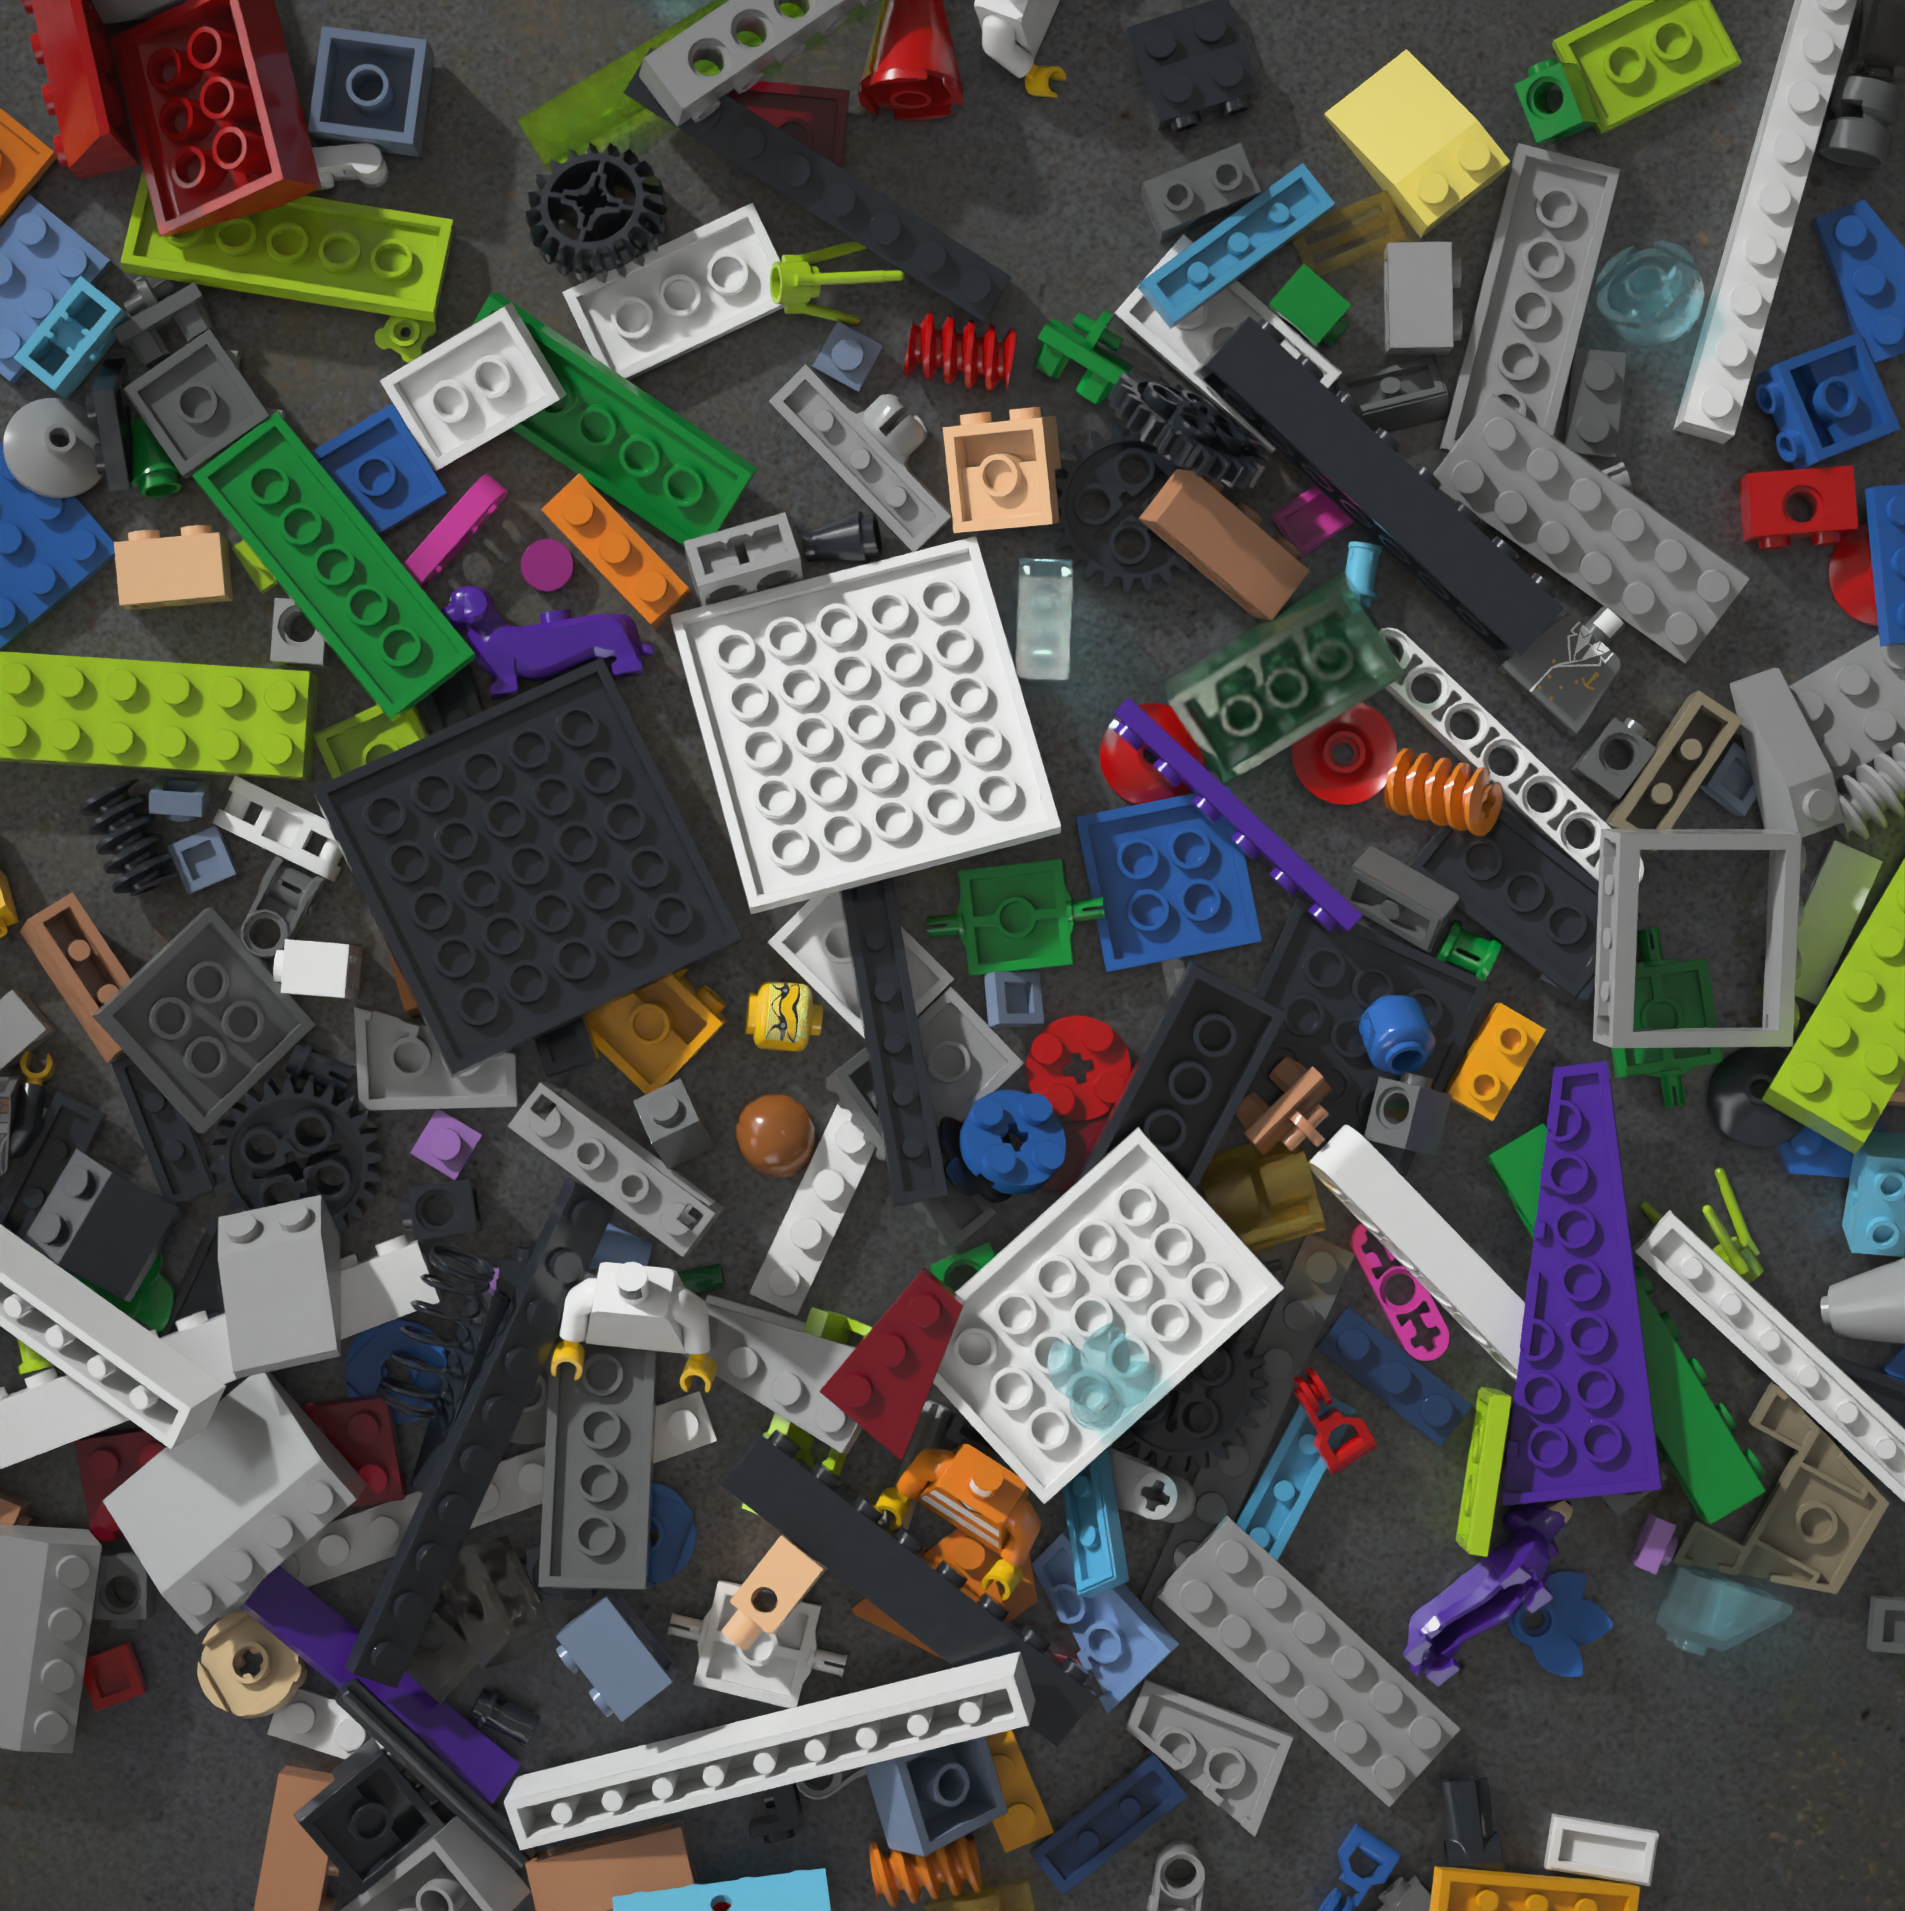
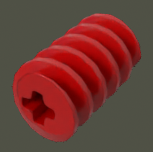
[903,312,1017,393]

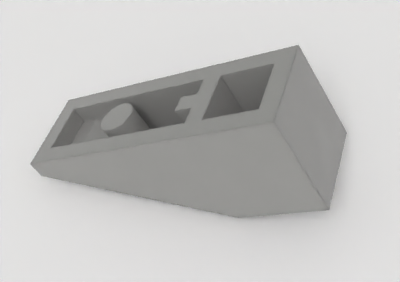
[1729,668,1844,838]

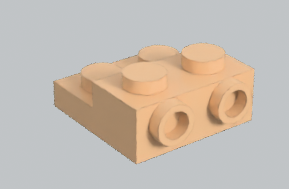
[943,407,1061,533]

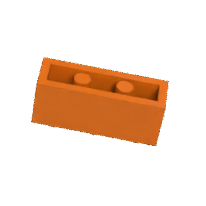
[541,473,693,630]

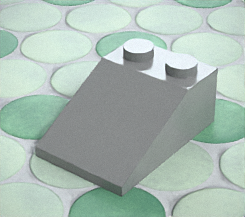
[218,1195,341,1379]
[339,1815,531,1911]

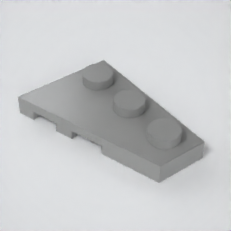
[354,1003,519,1111]
[1125,1678,1293,1837]

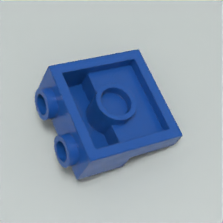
[1755,332,1901,470]

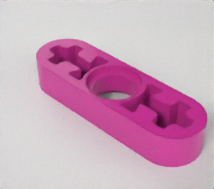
[403,473,508,591]
[1350,1223,1450,1361]

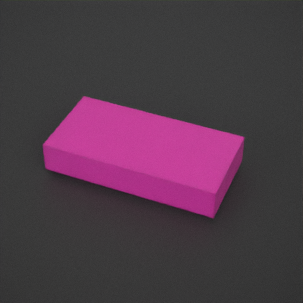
[1269,486,1354,561]

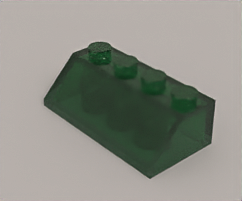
[1165,571,1405,785]

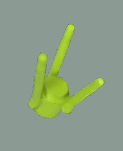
[770,241,905,325]
[1639,1167,1764,1283]

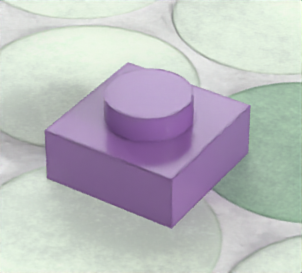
[410,1109,484,1180]
[1629,1512,1679,1575]

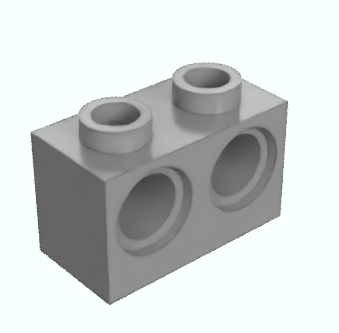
[684,512,803,607]

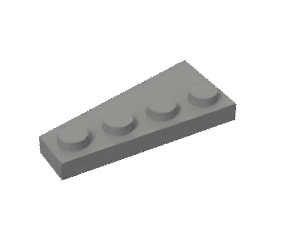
[680,1302,862,1454]

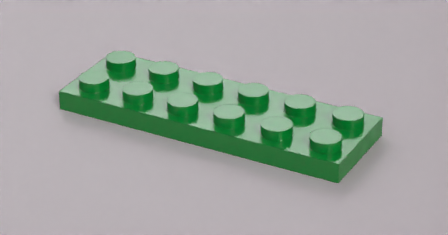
[473,291,758,546]
[192,412,476,723]

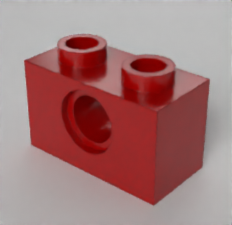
[1739,465,1858,550]

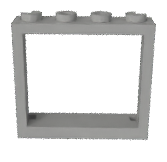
[1593,829,1806,1048]
[508,1082,726,1257]

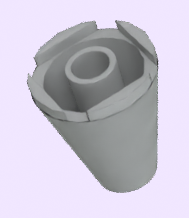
[1820,1257,1905,1344]

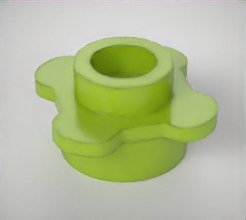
[375,315,437,363]

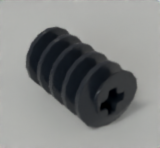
[79,779,180,896]

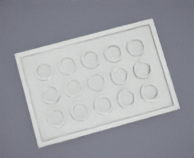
[933,1127,1284,1504]

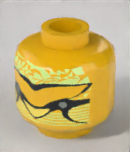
[745,981,823,1052]

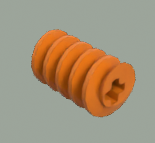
[1384,748,1504,836]
[869,1831,983,1908]

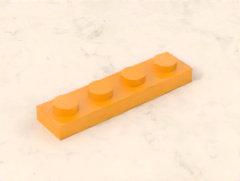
[1429,1866,1640,1911]

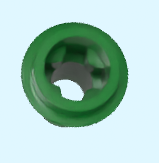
[129,418,183,499]

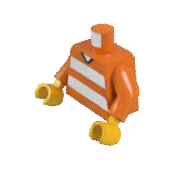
[876,1443,1041,1601]

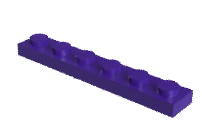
[1112,697,1363,933]

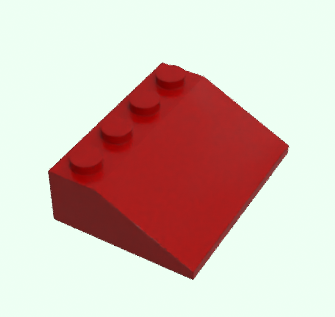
[22,0,140,179]
[111,0,322,237]

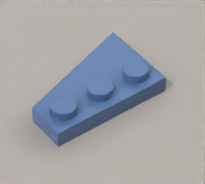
[1031,1529,1179,1714]

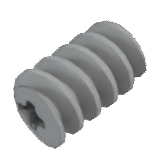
[1835,742,1905,840]

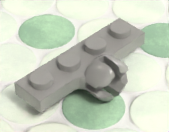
[769,364,952,552]

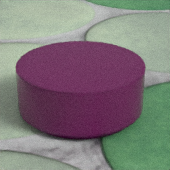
[521,539,575,593]

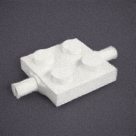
[667,1579,848,1708]

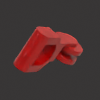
[1292,1367,1378,1475]

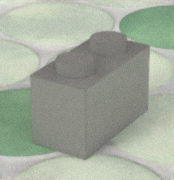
[1383,242,1463,356]

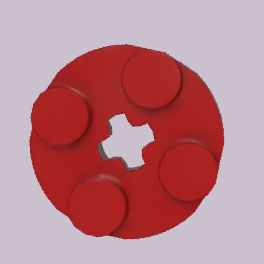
[1025,1016,1131,1121]

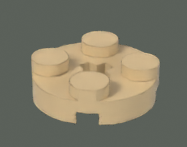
[197,1610,307,1719]

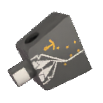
[1496,606,1626,738]

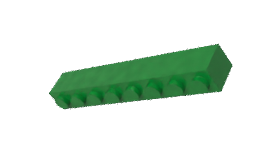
[1484,1123,1766,1524]

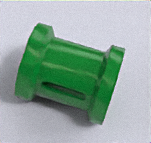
[1435,919,1502,982]

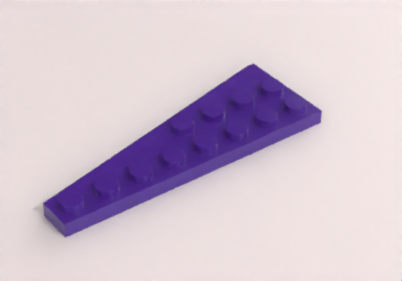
[1502,1061,1663,1506]

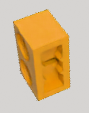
[1443,1003,1546,1121]

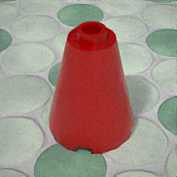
[858,0,964,121]

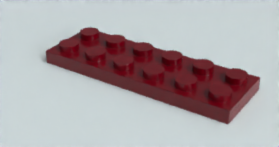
[74,1392,407,1542]

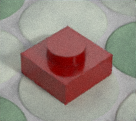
[83,1641,148,1712]

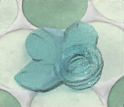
[1048,1323,1155,1431]

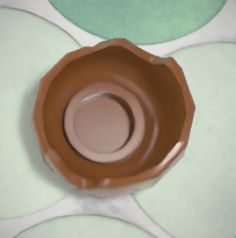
[736,1094,818,1179]

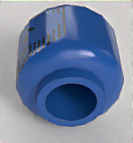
[1359,995,1436,1075]

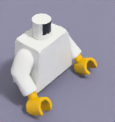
[974,0,1067,98]
[551,1262,717,1393]

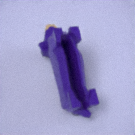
[440,586,655,700]
[1403,1499,1573,1686]

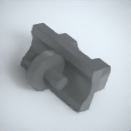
[112,275,215,370]

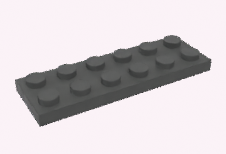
[538,1269,658,1591]

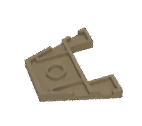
[1672,1380,1890,1594]

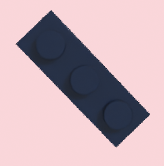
[1315,1306,1473,1447]
[1030,1752,1188,1895]

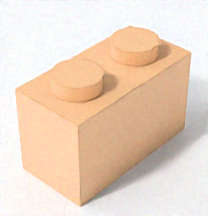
[114,525,233,611]

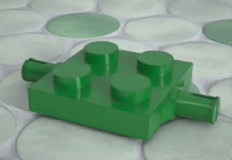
[926,859,1107,976]
[1611,928,1723,1108]

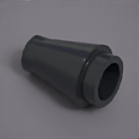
[802,511,882,563]

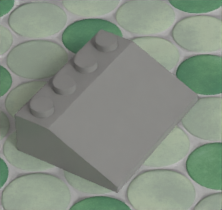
[103,1372,367,1634]
[0,1524,102,1754]

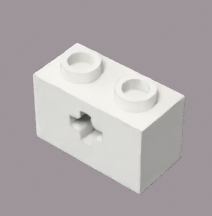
[273,939,363,1000]

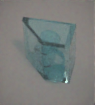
[1655,1563,1794,1656]

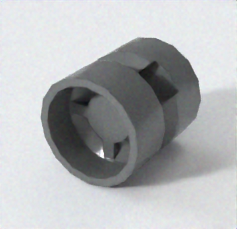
[1819,76,1904,168]

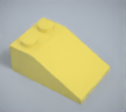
[1324,49,1510,238]

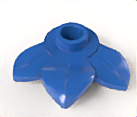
[1507,1570,1613,1677]

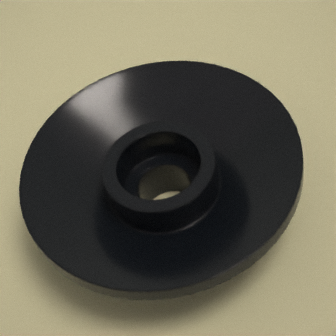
[1708,1047,1805,1148]

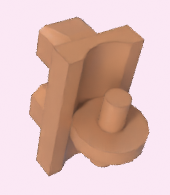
[1235,1057,1332,1156]

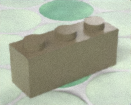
[1605,690,1743,855]

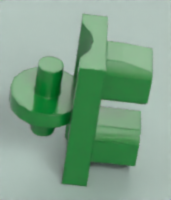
[1033,310,1134,405]

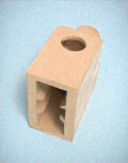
[722,1534,827,1651]

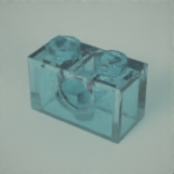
[1015,558,1073,680]

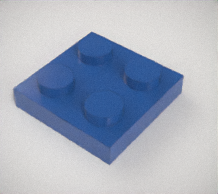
[310,403,449,537]

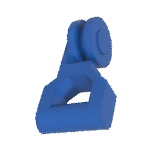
[1318,1824,1401,1911]

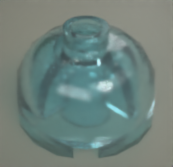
[1595,240,1704,348]

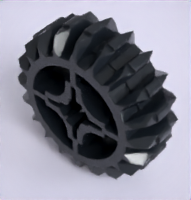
[526,142,669,284]

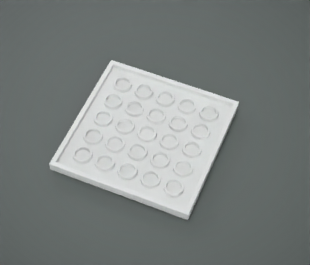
[670,536,1061,914]

